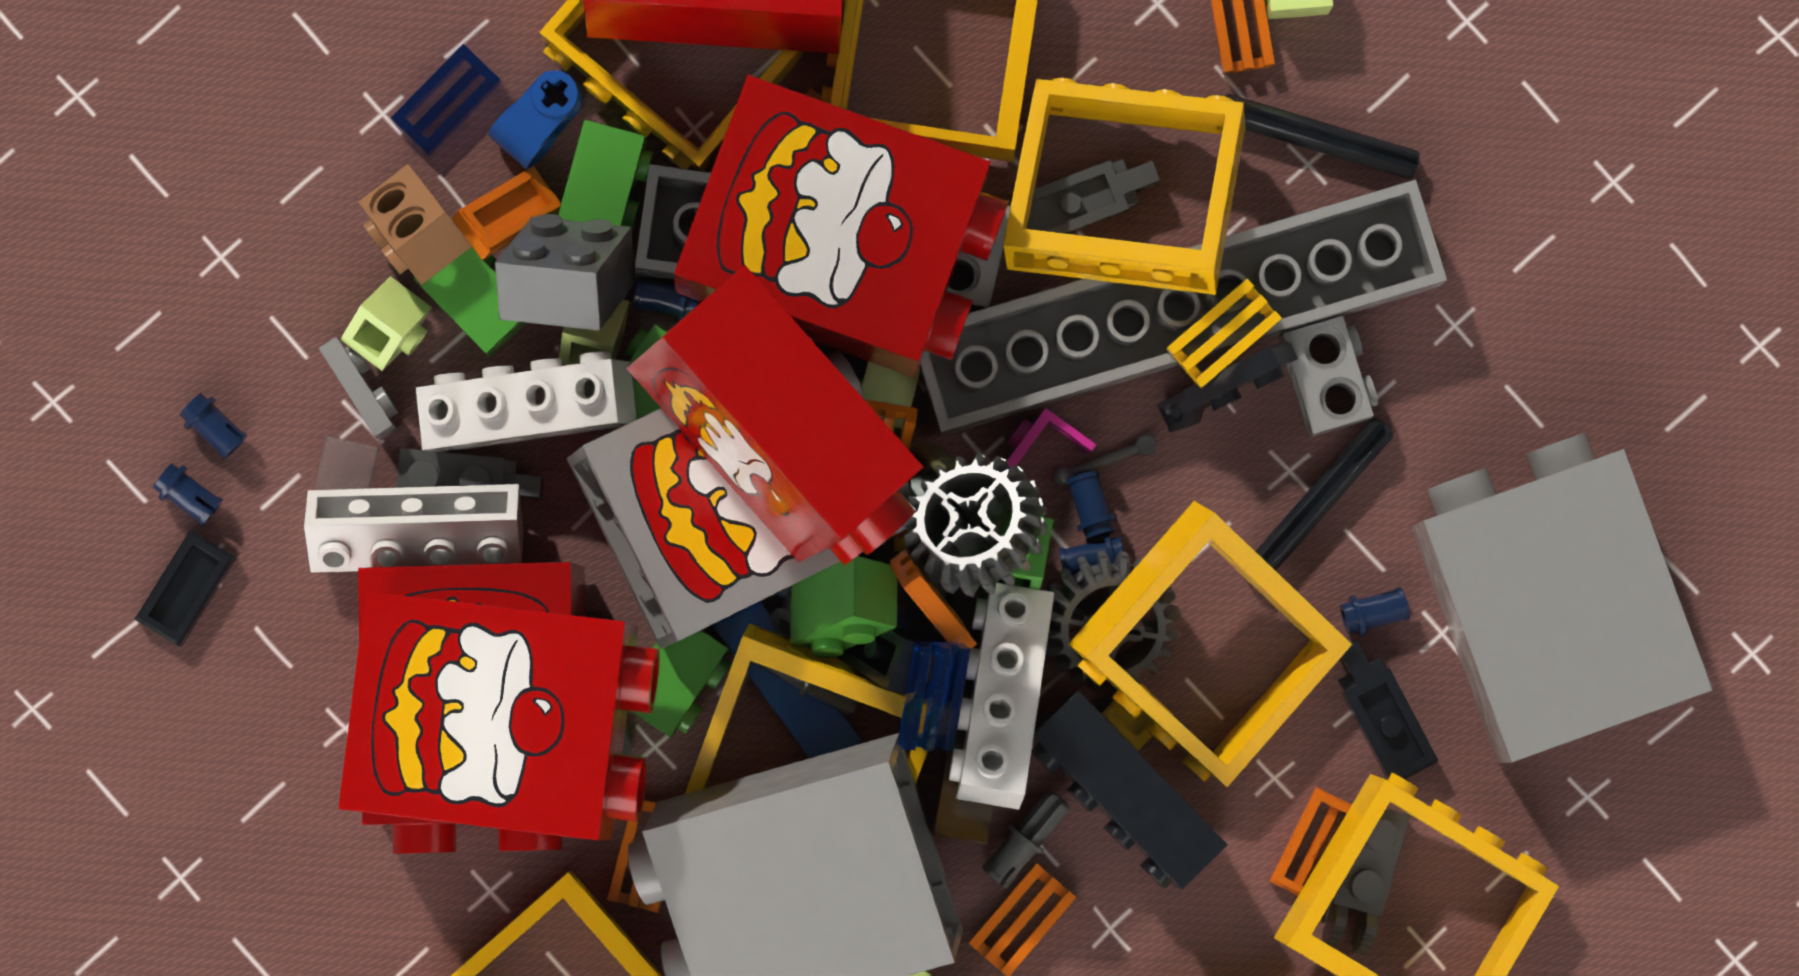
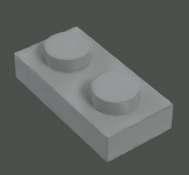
[319,337,399,441]

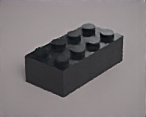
[1031,691,1228,890]

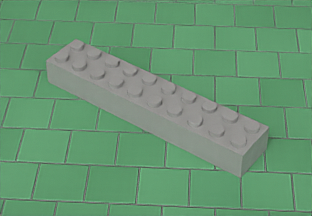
[919,180,1447,437]

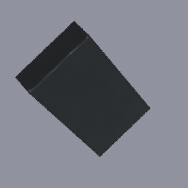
[135,530,237,647]

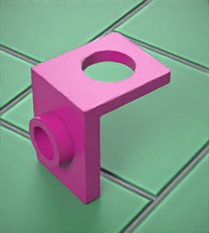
[1006,408,1096,468]

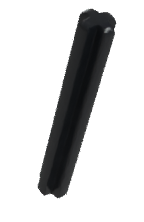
[1225,94,1420,179]
[1255,418,1394,571]

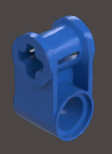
[488,70,583,170]

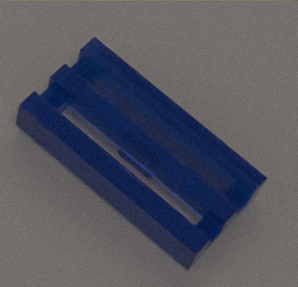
[391,44,502,156]
[898,642,971,751]

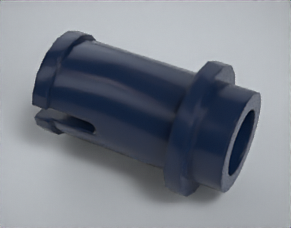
[634,277,701,321]
[179,393,248,460]
[153,463,223,526]
[1066,470,1117,541]
[1059,534,1124,575]
[1340,587,1410,637]

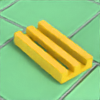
[1166,278,1282,389]

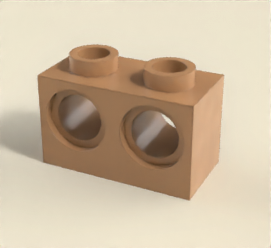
[358,164,472,285]

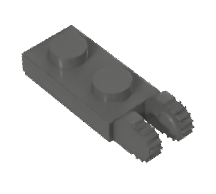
[1322,808,1410,956]

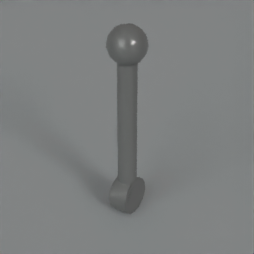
[1053,434,1157,486]

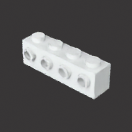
[416,351,637,452]
[304,484,523,573]
[949,583,1054,810]

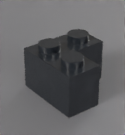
[837,558,957,703]

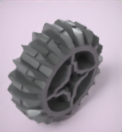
[904,453,1048,598]
[1046,550,1181,692]

